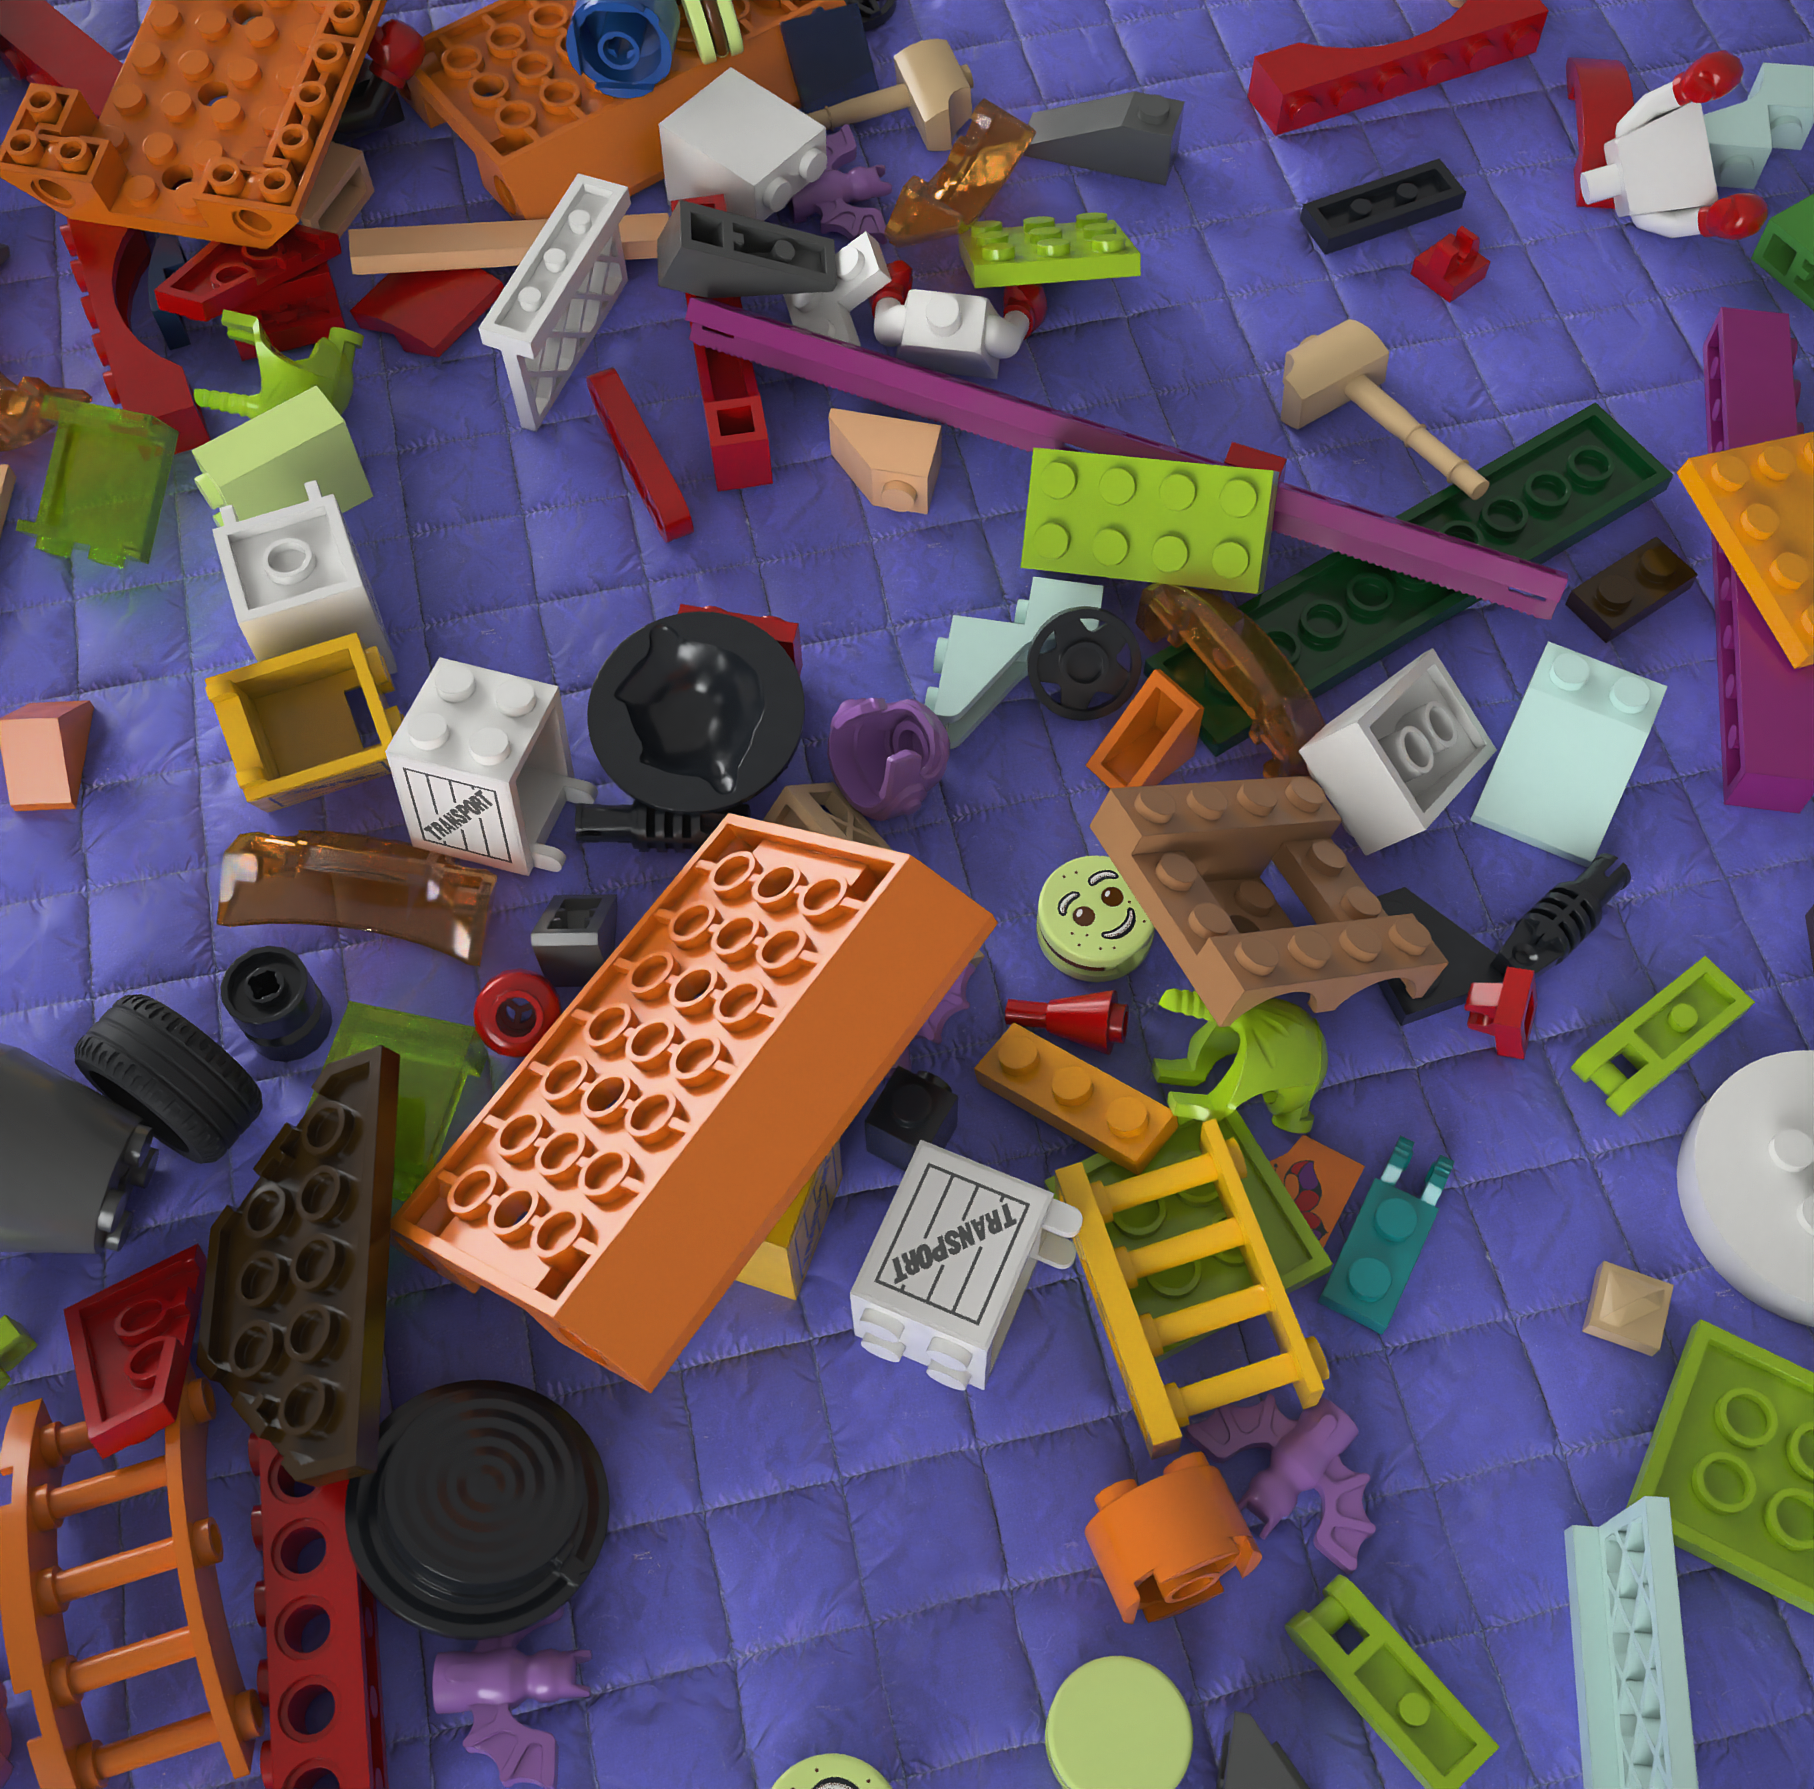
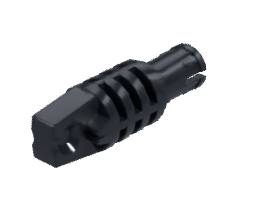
[575,800,751,853]
[1491,853,1631,979]

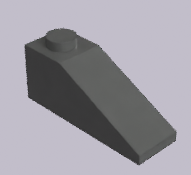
[1019,91,1185,186]
[657,200,837,299]

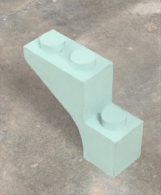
[1703,62,1814,189]
[925,576,1104,749]

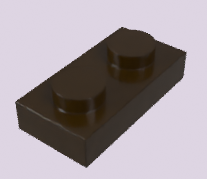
[1565,536,1698,643]

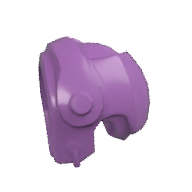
[827,698,950,821]

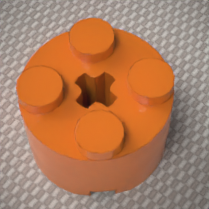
[1084,1452,1262,1624]

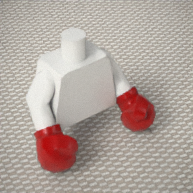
[1580,50,1768,240]
[868,260,1047,379]

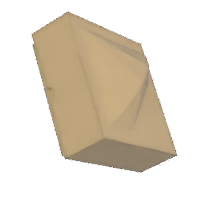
[1582,1261,1674,1356]

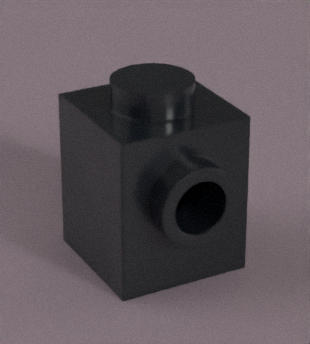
[864,1065,958,1171]

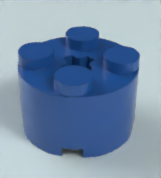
[566,0,680,98]

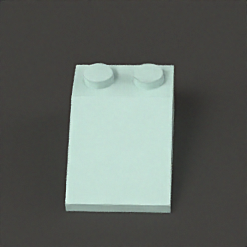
[1470,641,1668,868]

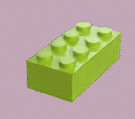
[1020,447,1280,594]

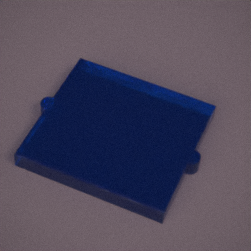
[779,3,879,114]

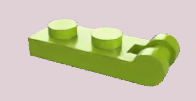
[1570,956,1755,1117]
[1284,1574,1500,1789]

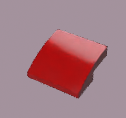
[229,261,347,361]
[350,268,504,358]

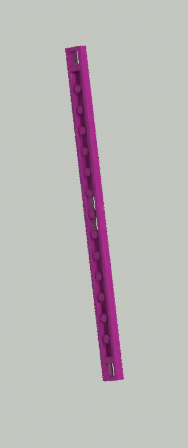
[685,298,1568,620]

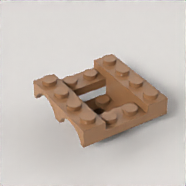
[1089,775,1449,1027]

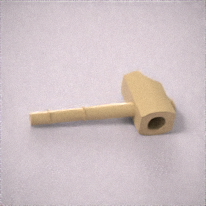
[806,39,974,151]
[1281,319,1489,500]

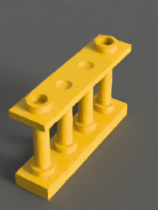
[1055,1118,1329,1460]

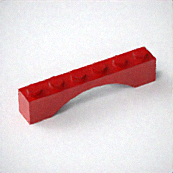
[1248,0,1549,136]
[670,194,773,492]
[59,217,211,463]

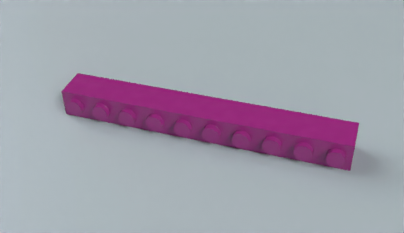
[1703,307,1814,814]

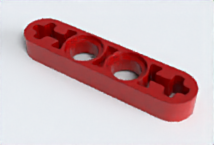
[586,367,694,543]

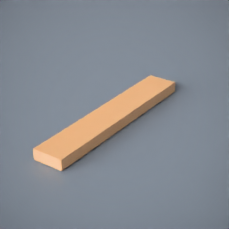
[348,213,669,275]

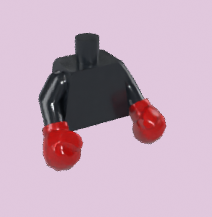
[331,19,426,144]

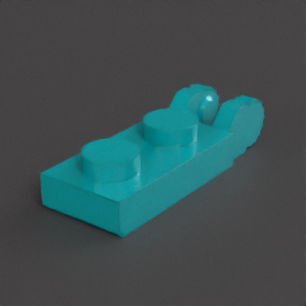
[1318,1135,1455,1335]

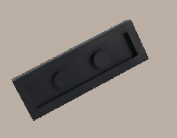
[1300,158,1466,255]

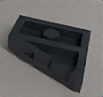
[1377,887,1505,1026]

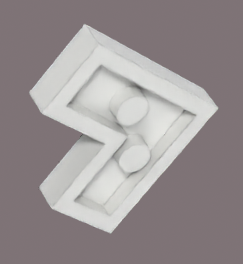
[783,231,892,347]

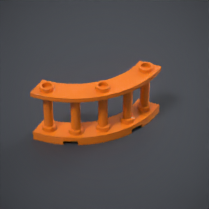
[0,1360,265,1789]

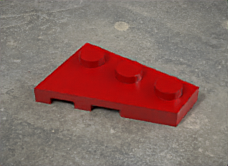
[154,224,342,322]
[63,1243,207,1459]

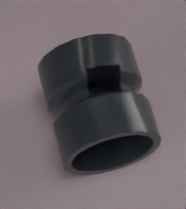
[220,946,332,1062]

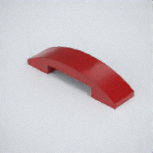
[1566,57,1634,209]

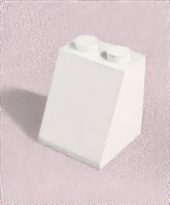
[659,67,827,221]

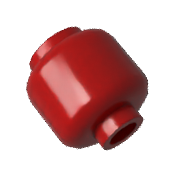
[473,968,562,1058]

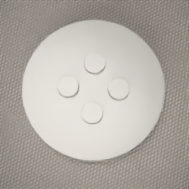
[1677,1050,1814,1327]

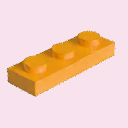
[974,1023,1179,1176]

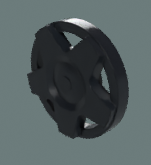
[1027,606,1142,721]

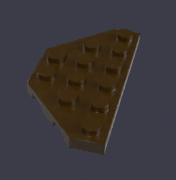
[196,1045,400,1487]

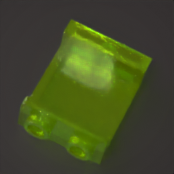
[16,395,179,568]
[305,1001,488,1201]

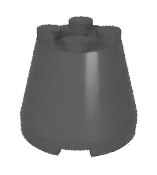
[0,1043,159,1254]

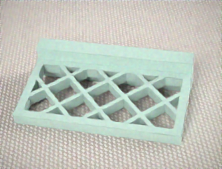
[1564,1496,1698,1789]

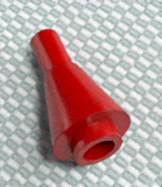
[1005,990,1129,1055]

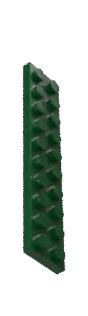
[1143,402,1674,757]

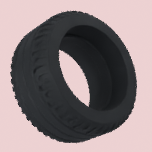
[74,994,263,1164]

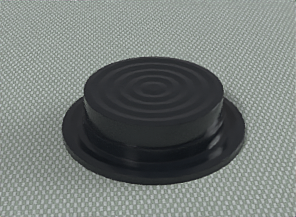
[587,612,805,815]
[344,1380,609,1640]

